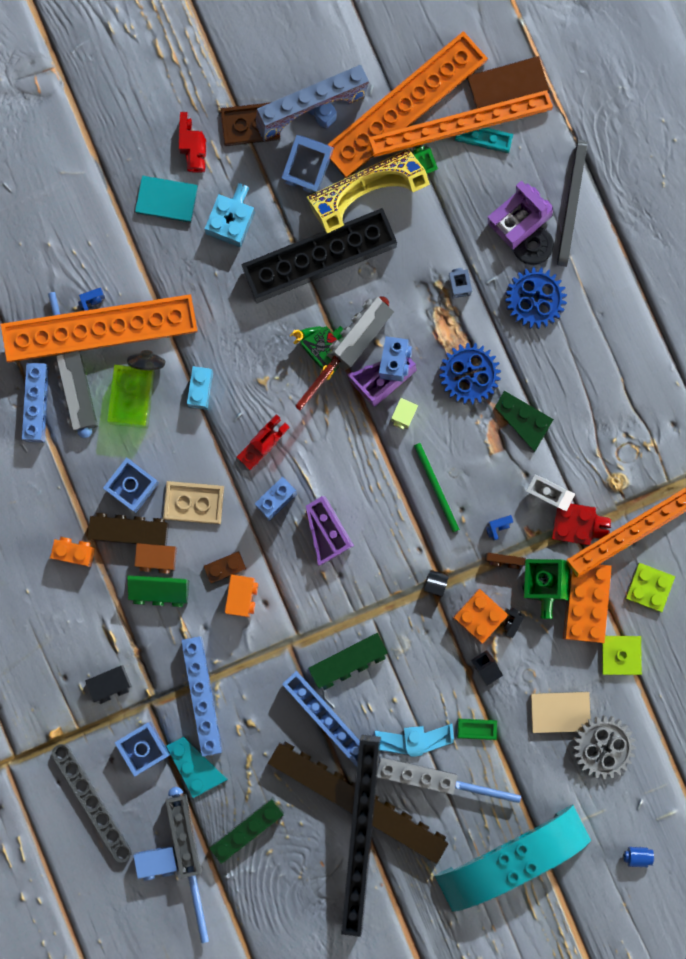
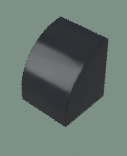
[423,569,449,597]
[471,650,503,686]

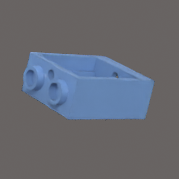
[282,135,334,193]
[255,477,297,521]

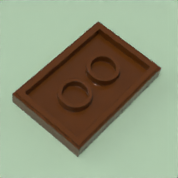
[220,102,281,146]

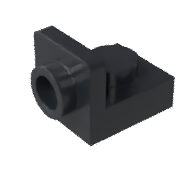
[504,607,524,638]

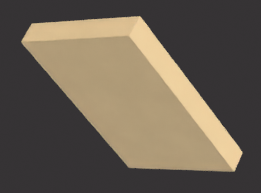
[163,481,224,525]
[531,692,591,733]

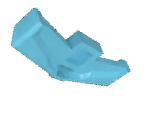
[375,723,454,757]

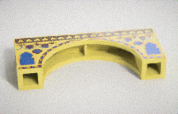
[307,149,430,233]

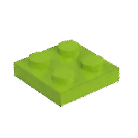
[625,563,675,612]

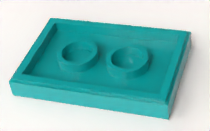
[135,175,198,223]

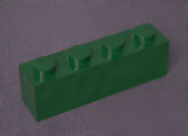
[308,632,388,690]
[209,797,284,864]

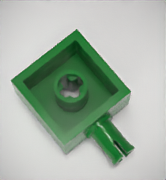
[524,559,570,619]

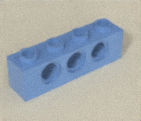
[22,363,50,443]

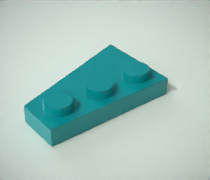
[166,737,228,798]

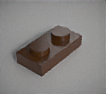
[204,551,246,584]
[485,553,526,569]

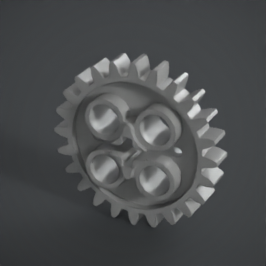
[572,715,636,779]

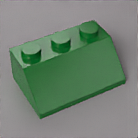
[127,575,190,607]

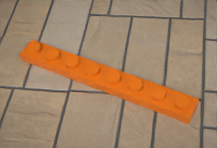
[566,488,686,577]

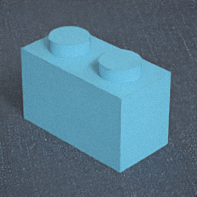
[187,366,213,410]

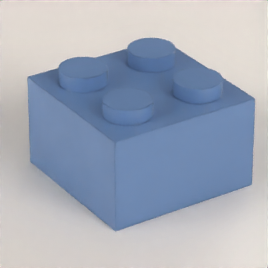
[103,457,159,513]
[115,721,170,777]

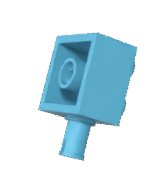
[205,183,255,248]

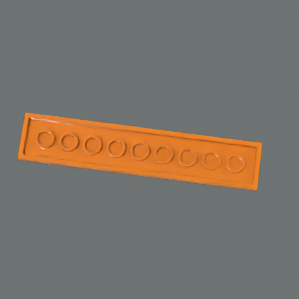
[327,31,488,178]
[1,294,198,363]

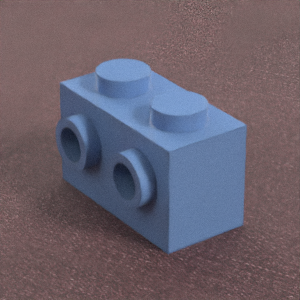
[379,336,412,382]
[134,845,178,881]

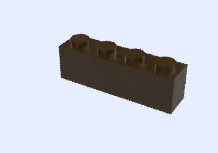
[88,513,169,546]

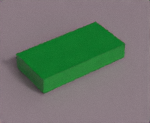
[457,718,497,740]

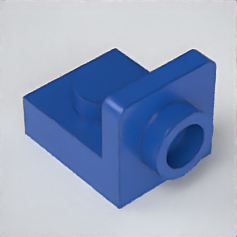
[78,287,105,311]
[486,515,513,541]

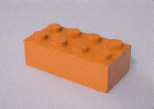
[563,564,612,643]

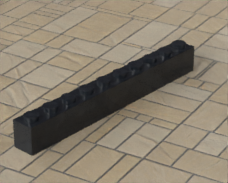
[341,734,381,937]

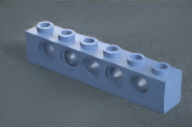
[181,636,223,756]
[282,671,360,767]

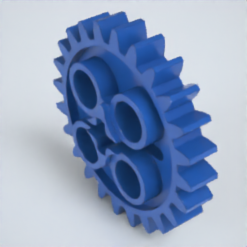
[505,267,567,329]
[439,343,501,405]

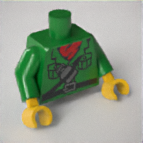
[289,326,343,380]

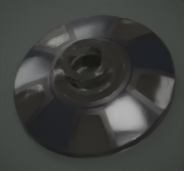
[127,350,166,370]

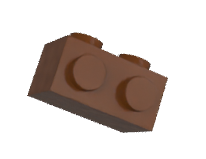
[135,543,177,574]

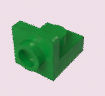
[412,145,438,174]

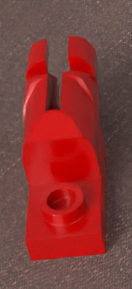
[179,112,206,173]
[237,414,290,471]

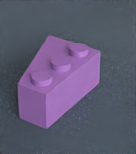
[347,358,417,407]
[306,496,354,566]

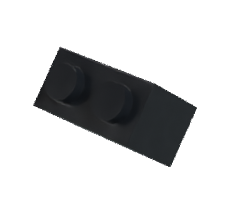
[85,665,132,704]

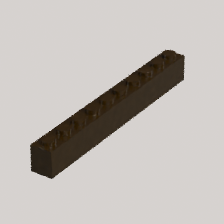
[267,741,449,864]

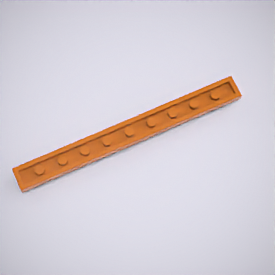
[368,90,553,157]

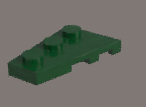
[494,391,554,452]

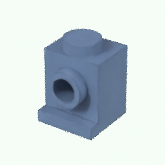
[448,268,472,299]

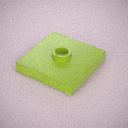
[602,636,642,675]

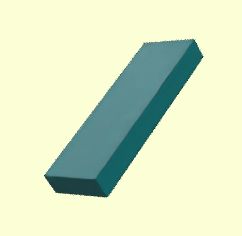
[454,128,514,154]

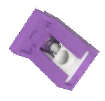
[487,181,553,250]

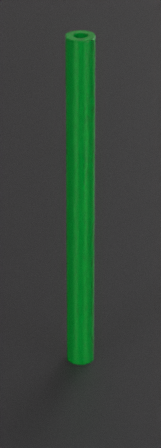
[414,443,460,532]

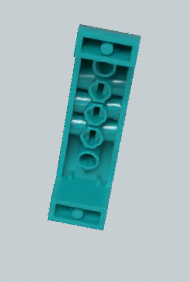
[434,804,591,912]

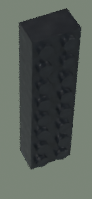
[241,208,397,304]

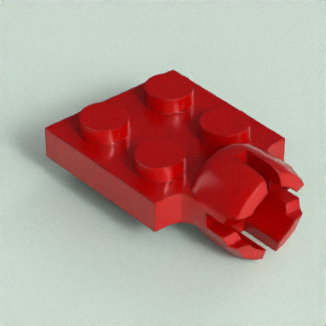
[552,503,611,546]

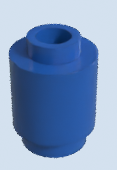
[624,847,654,867]

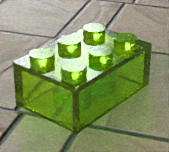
[107,365,155,429]

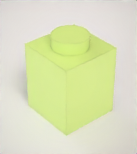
[391,398,418,429]

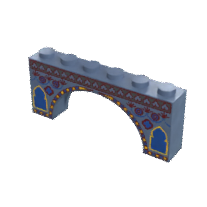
[256,65,369,141]

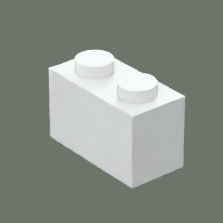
[527,474,575,511]

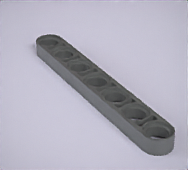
[557,140,588,267]
[52,744,132,863]

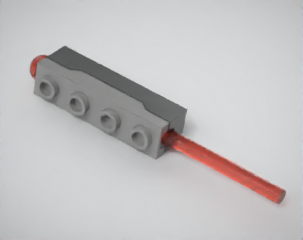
[295,296,394,410]

